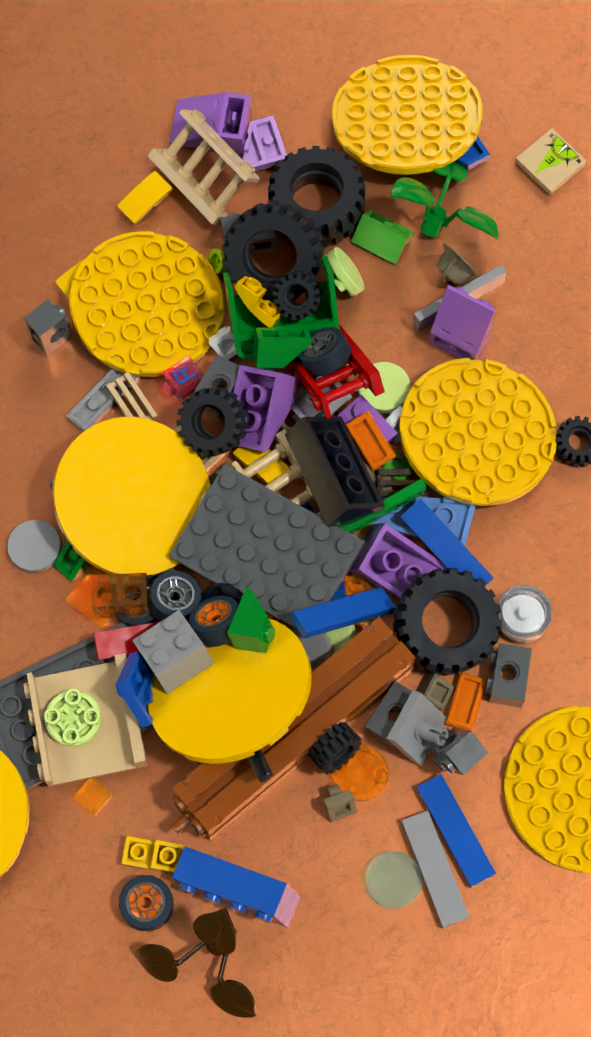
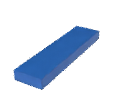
[400,498,494,586]
[290,587,396,639]
[416,774,496,888]

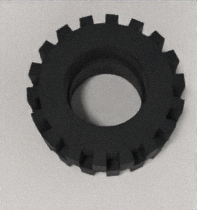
[176,387,249,455]

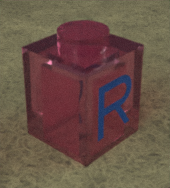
[163,356,204,402]

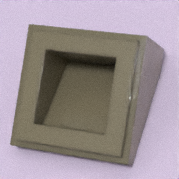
[416,673,455,711]

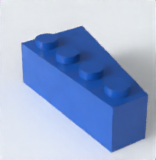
[172,846,300,928]

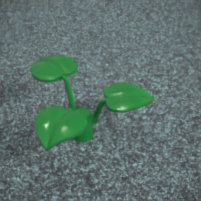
[391,162,499,240]

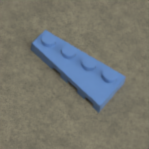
[369,496,476,546]

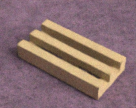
[106,372,157,420]

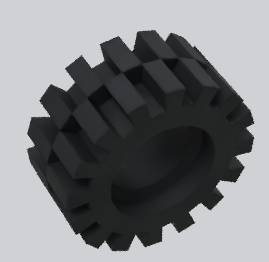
[273,270,322,320]
[555,416,591,468]
[309,722,362,774]

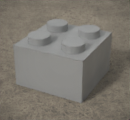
[132,610,214,694]

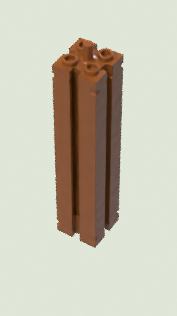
[171,617,416,841]

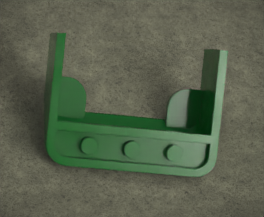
[223,256,339,360]

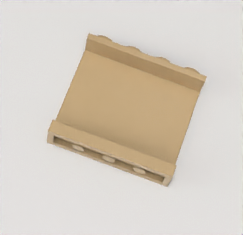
[24,653,148,787]

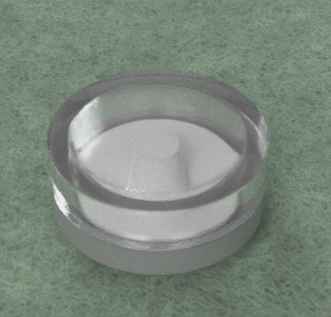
[498,585,552,643]

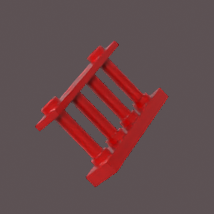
[285,324,385,419]

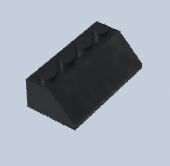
[285,416,385,526]

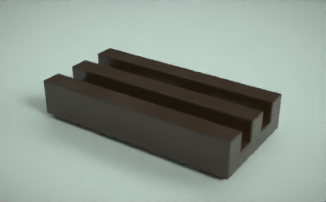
[376,469,429,496]

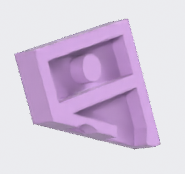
[243,115,287,172]

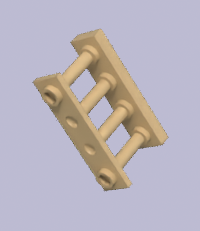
[148,109,260,225]
[232,429,324,519]

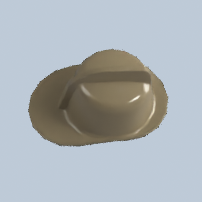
[437,243,477,285]

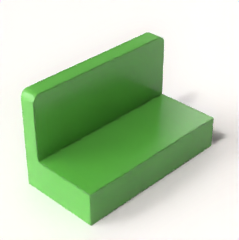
[352,209,415,264]

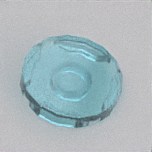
[366,852,422,909]

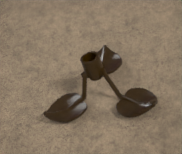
[135,908,258,1018]

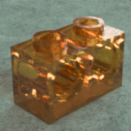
[91,573,149,618]

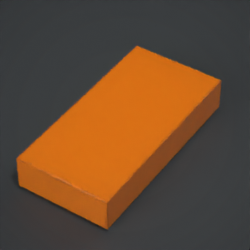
[346,411,397,471]
[445,672,487,732]

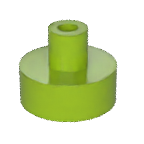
[208,248,228,274]

